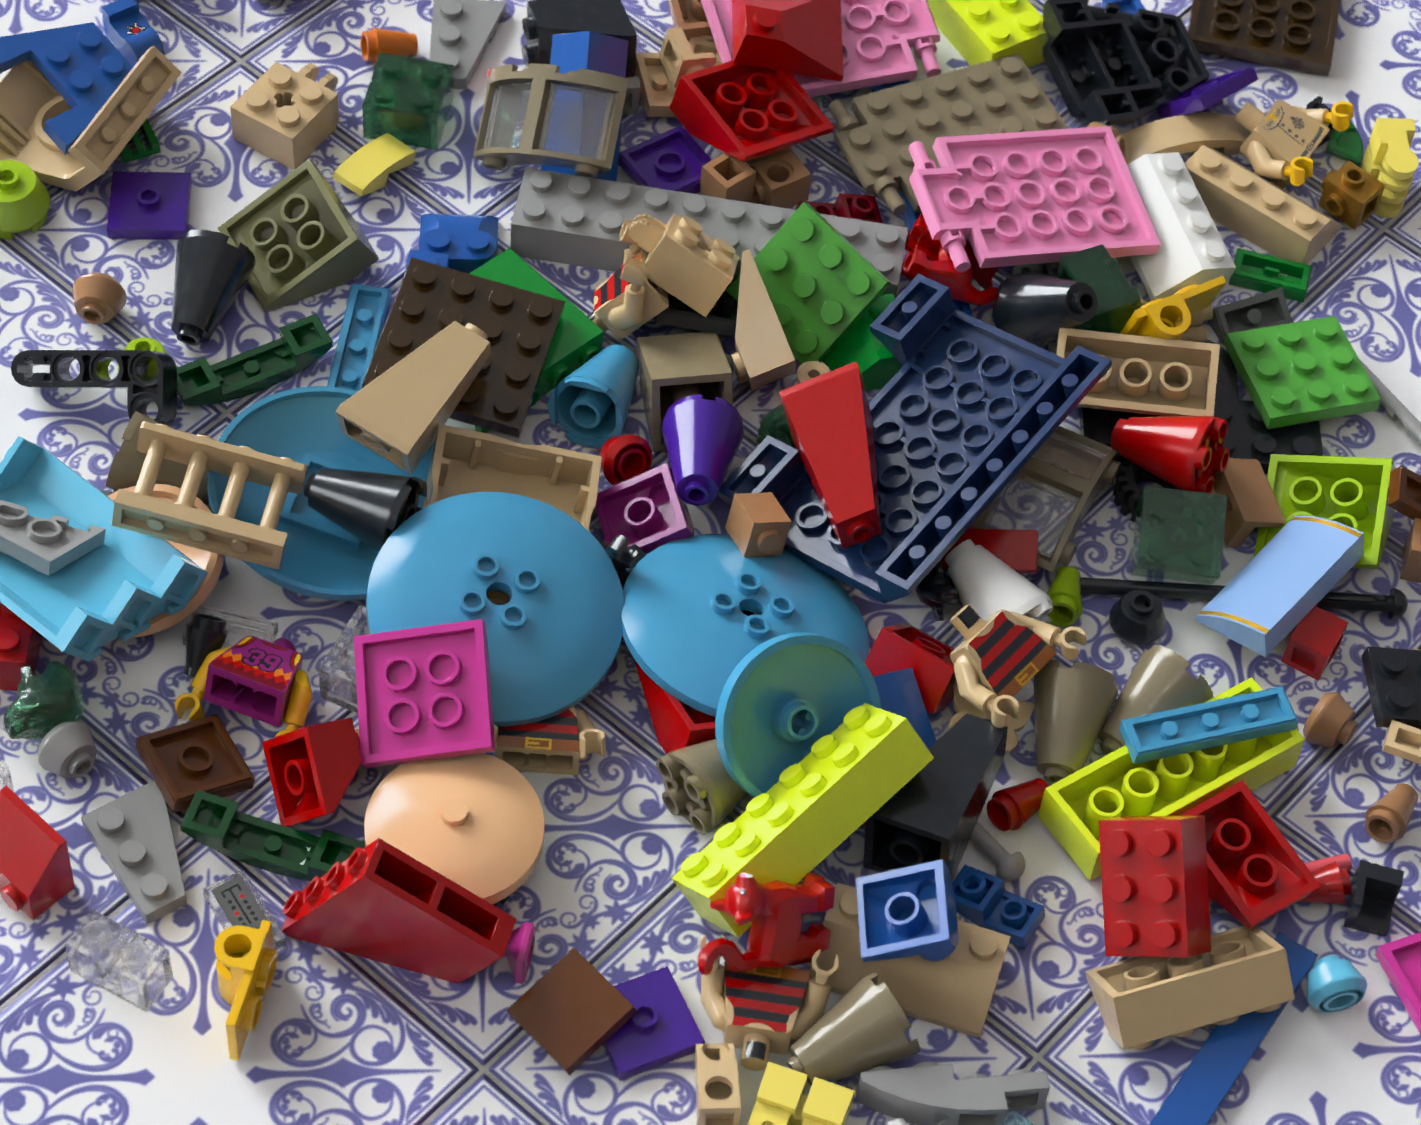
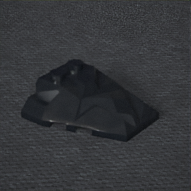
[1042,0,1210,126]

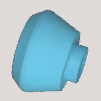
[1307,955,1368,1013]

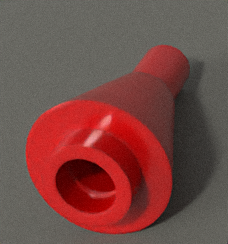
[1299,861,1352,905]

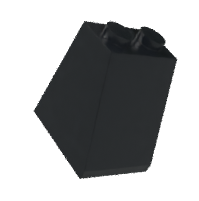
[522,0,637,77]

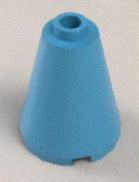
[547,344,639,448]

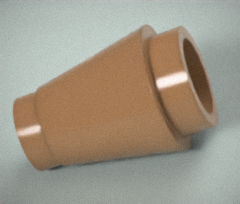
[1365,783,1418,844]

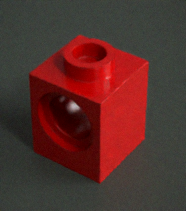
[1281,606,1349,681]

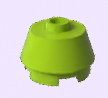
[0,160,50,239]

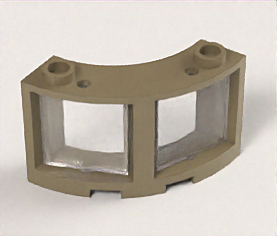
[473,63,629,178]
[969,426,1121,572]

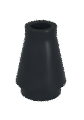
[184,613,229,677]

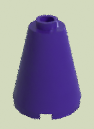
[662,395,744,505]

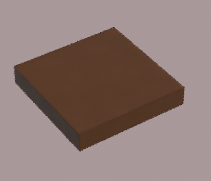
[135,714,255,813]
[507,948,637,1076]

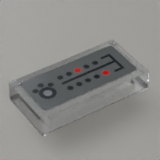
[203,869,286,950]

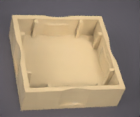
[423,424,602,605]

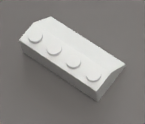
[1127,152,1236,301]

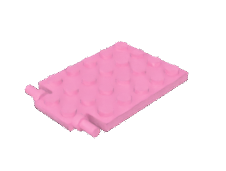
[701,0,941,97]
[908,126,1161,272]

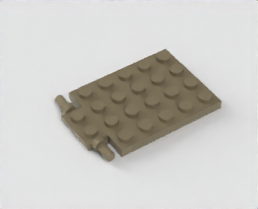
[828,53,1069,216]

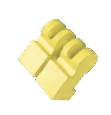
[1360,118,1419,218]
[748,1061,855,1125]

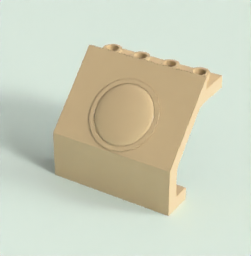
[0,29,182,192]

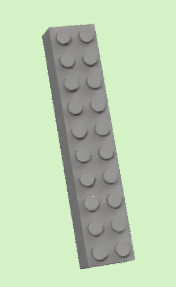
[510,167,908,298]

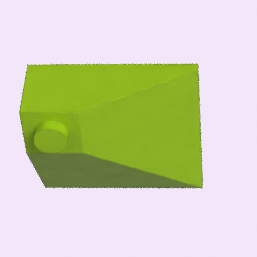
[1254,454,1395,569]

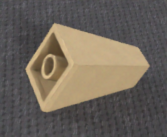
[335,321,491,475]

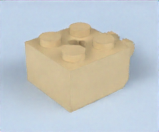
[230,62,339,170]
[629,213,739,317]

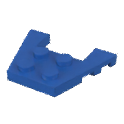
[0,22,133,155]

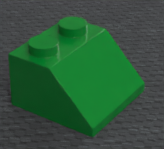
[823,293,903,392]

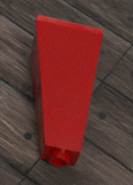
[779,362,882,549]

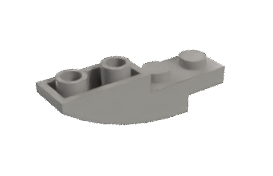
[856,1061,1050,1125]

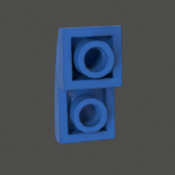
[952,864,1045,949]

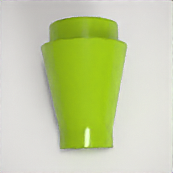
[1046,566,1083,627]

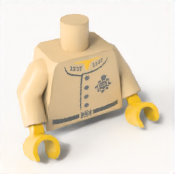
[1234,100,1354,189]

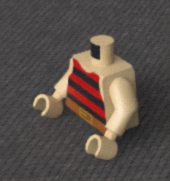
[587,220,669,339]
[950,604,1086,728]
[493,705,606,775]
[699,934,841,1071]

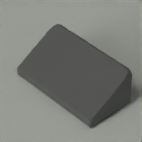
[1207,288,1293,346]

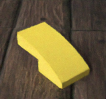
[332,133,416,197]

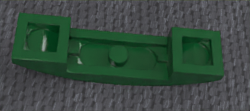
[177,314,333,405]
[180,790,365,881]

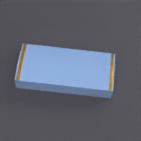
[1196,516,1364,657]

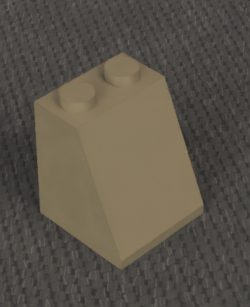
[637,332,733,452]

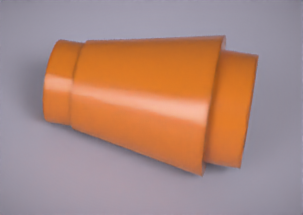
[360,27,418,65]

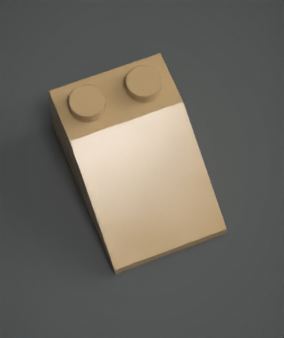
[731,249,796,391]

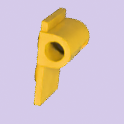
[1120,275,1226,340]
[214,920,278,1061]

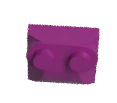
[596,463,694,554]

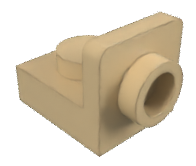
[659,28,716,87]

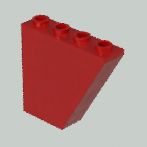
[280,838,517,984]

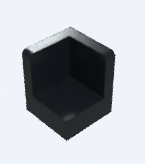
[1343,860,1404,937]

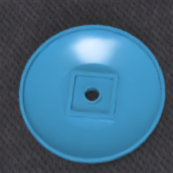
[207,386,435,601]
[366,492,625,726]
[621,534,869,717]

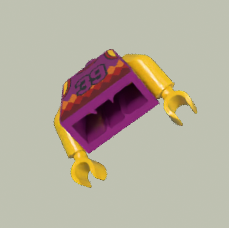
[175,636,312,737]

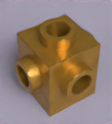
[1319,161,1385,230]

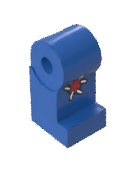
[101,0,165,67]

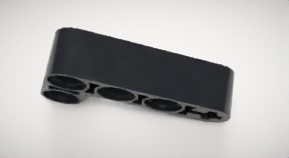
[11,350,177,426]

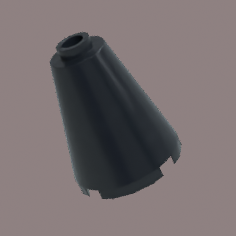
[171,230,256,346]
[992,272,1098,348]
[304,467,427,552]

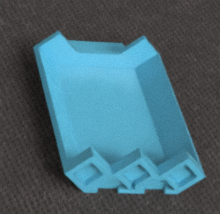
[0,436,208,662]

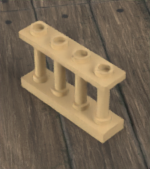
[111,421,307,570]

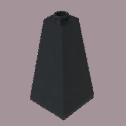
[863,714,1008,881]

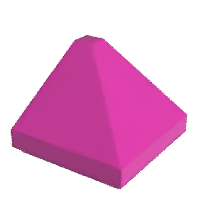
[505,922,535,984]

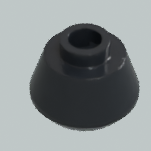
[1109,590,1166,644]

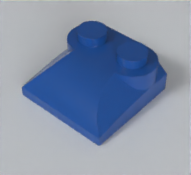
[419,214,499,274]
[856,859,959,962]

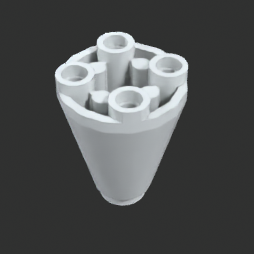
[945,539,1053,624]

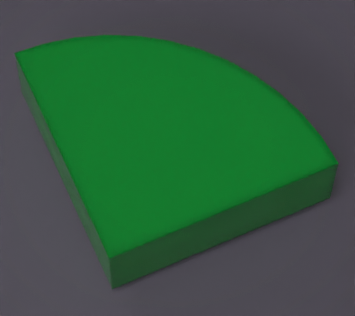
[1325,121,1363,167]

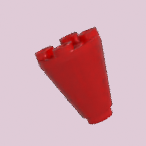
[1111,416,1230,499]

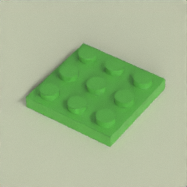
[726,202,891,364]
[1224,316,1381,429]

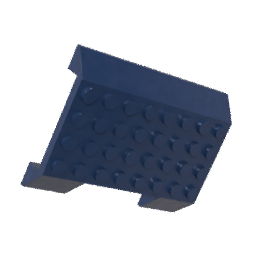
[718,274,1112,604]

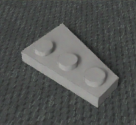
[428,0,507,89]
[0,500,106,576]
[81,780,187,924]

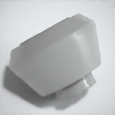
[38,721,97,779]

